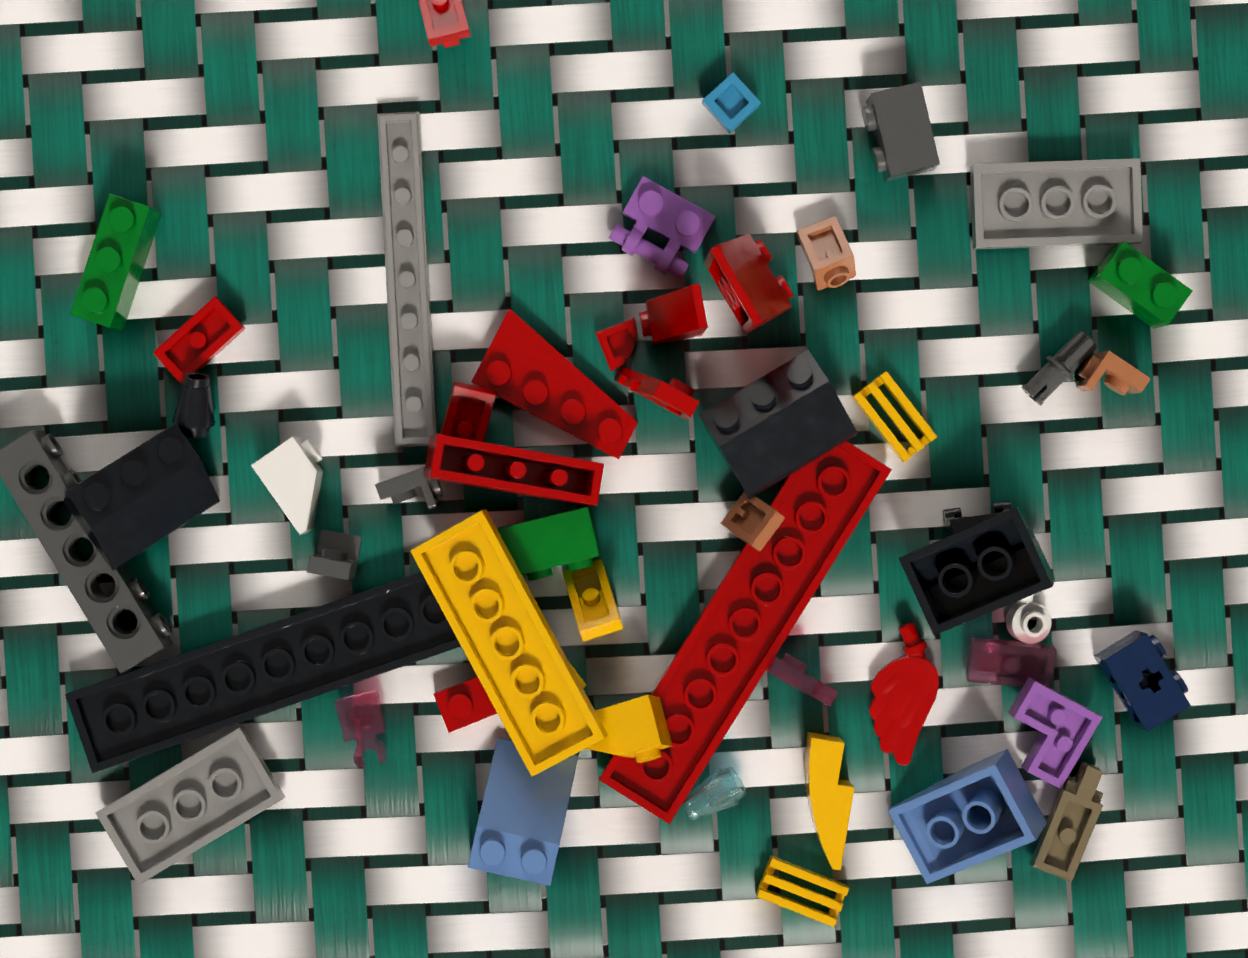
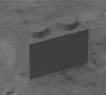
[862,82,940,182]

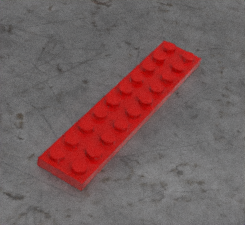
[599,441,892,824]

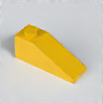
[585,695,672,763]

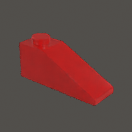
[639,284,708,345]

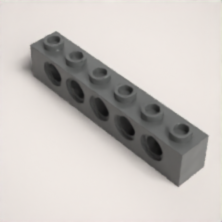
[0,430,174,674]

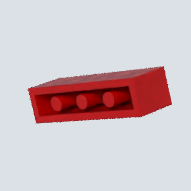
[423,434,604,506]

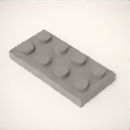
[970,158,1143,250]
[95,725,285,885]

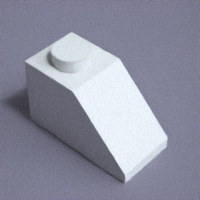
[251,436,323,535]

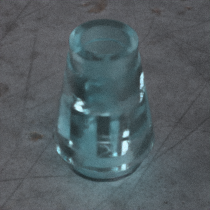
[683,766,747,820]

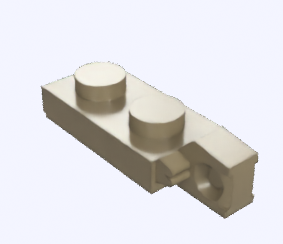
[1030,761,1103,882]

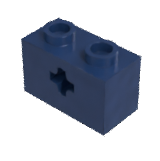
[1094,630,1191,732]

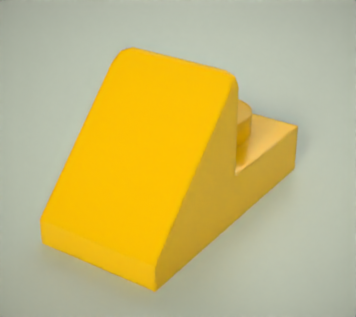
[562,559,623,642]

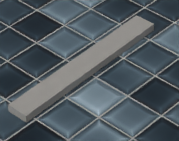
[377,112,437,447]

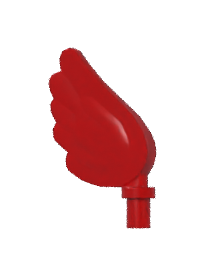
[868,622,939,766]

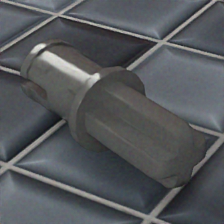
[1021,331,1097,406]

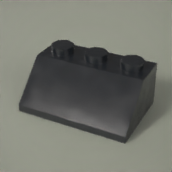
[699,350,858,499]
[64,423,220,571]
[899,507,1055,636]

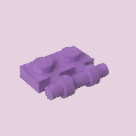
[609,176,716,279]

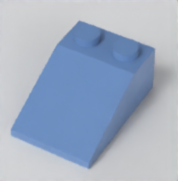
[467,736,579,886]
[888,749,1047,884]

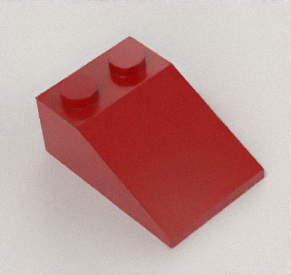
[704,233,793,335]

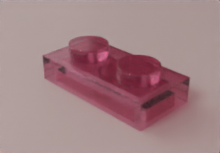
[966,637,1057,688]

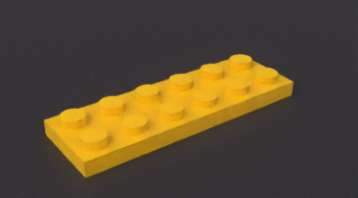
[410,509,608,777]

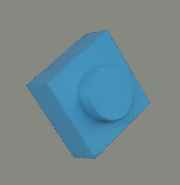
[702,72,761,134]

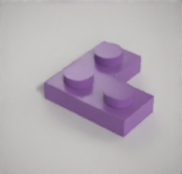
[1008,677,1102,789]

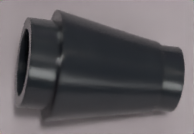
[172,372,215,438]

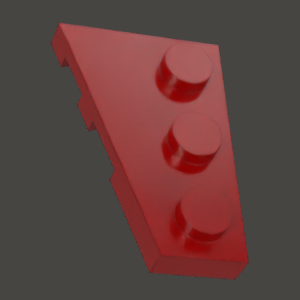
[614,366,700,420]

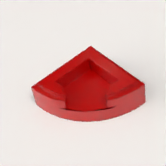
[595,318,637,372]

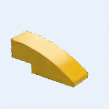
[805,732,855,871]

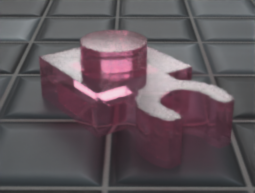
[766,653,838,706]
[335,690,387,769]

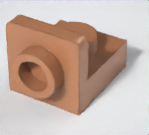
[797,216,856,290]
[1076,351,1151,396]
[721,492,785,552]

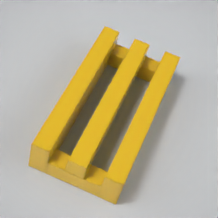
[852,371,937,462]
[756,855,849,927]

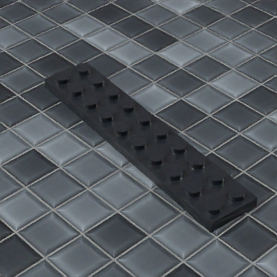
[65,571,461,774]

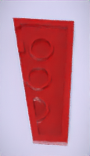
[471,308,638,459]

